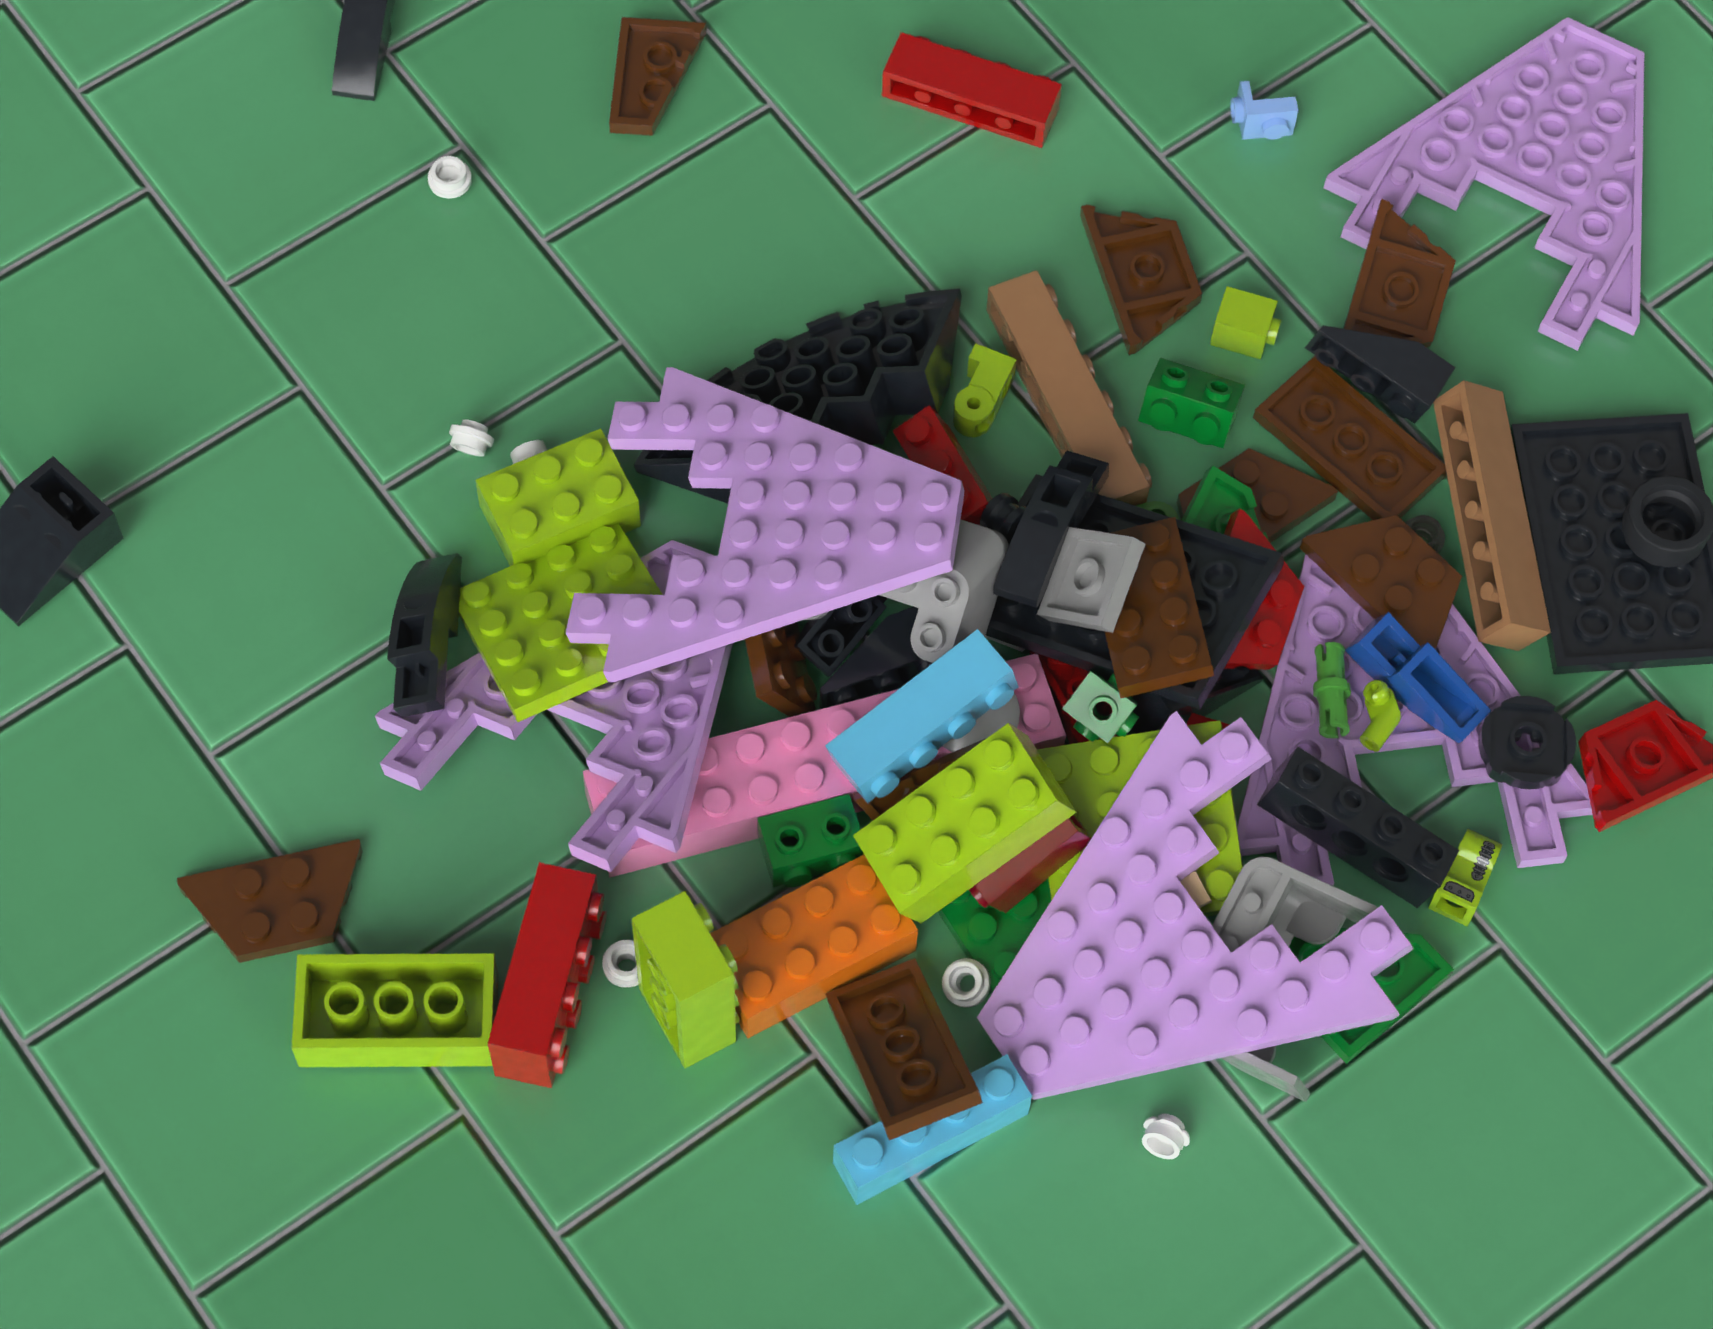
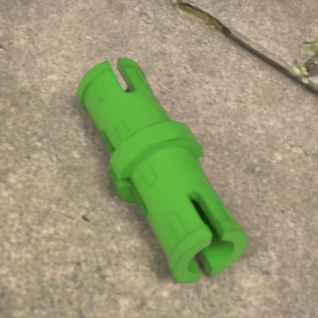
[1313,642,1351,738]

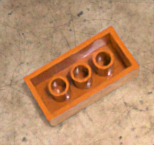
[710,855,918,1039]

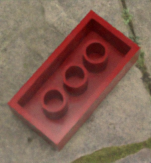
[487,862,607,1088]

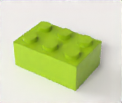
[475,428,641,566]

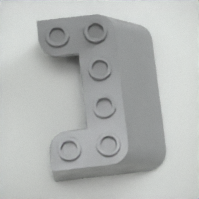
[805,519,1009,663]

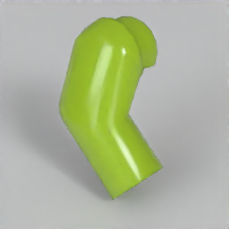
[1359,680,1401,752]

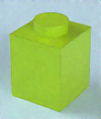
[1210,286,1282,360]

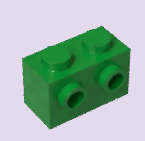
[1138,357,1245,448]
[757,794,864,887]

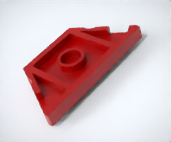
[1224,508,1305,670]
[1578,700,1713,832]

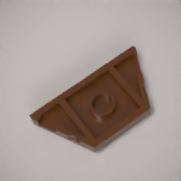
[1343,199,1456,347]
[1080,205,1202,355]
[1177,448,1338,543]
[1300,515,1462,650]
[177,839,363,963]

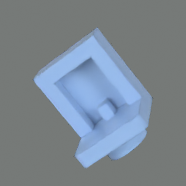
[1230,81,1298,140]

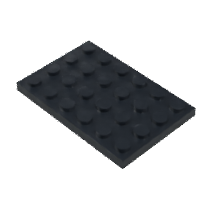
[1510,413,1713,674]
[986,474,1284,710]

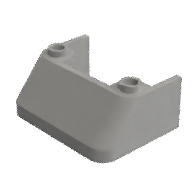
[1212,857,1378,1102]

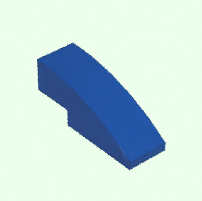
[1345,612,1492,743]

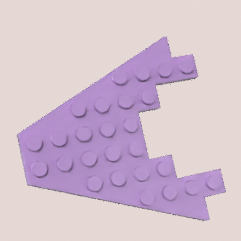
[1324,17,1644,351]
[566,367,965,682]
[375,540,733,872]
[1237,554,1593,886]
[977,711,1413,1100]

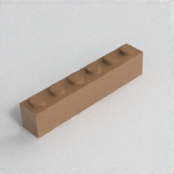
[986,270,1152,506]
[1433,380,1551,651]

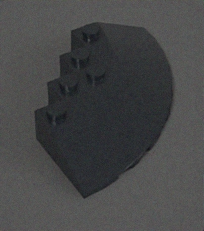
[634,288,962,504]

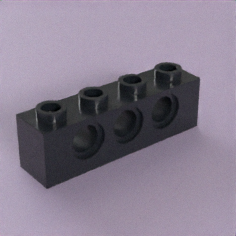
[1257,746,1459,908]

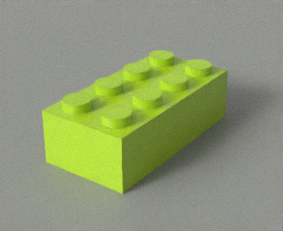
[853,723,1076,923]
[631,891,740,1068]
[291,953,499,1067]

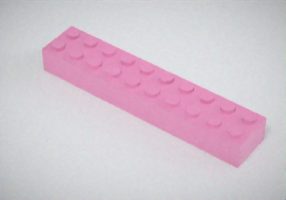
[583,653,1066,878]

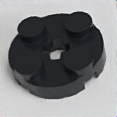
[1478,696,1576,789]

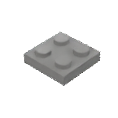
[1037,527,1145,633]

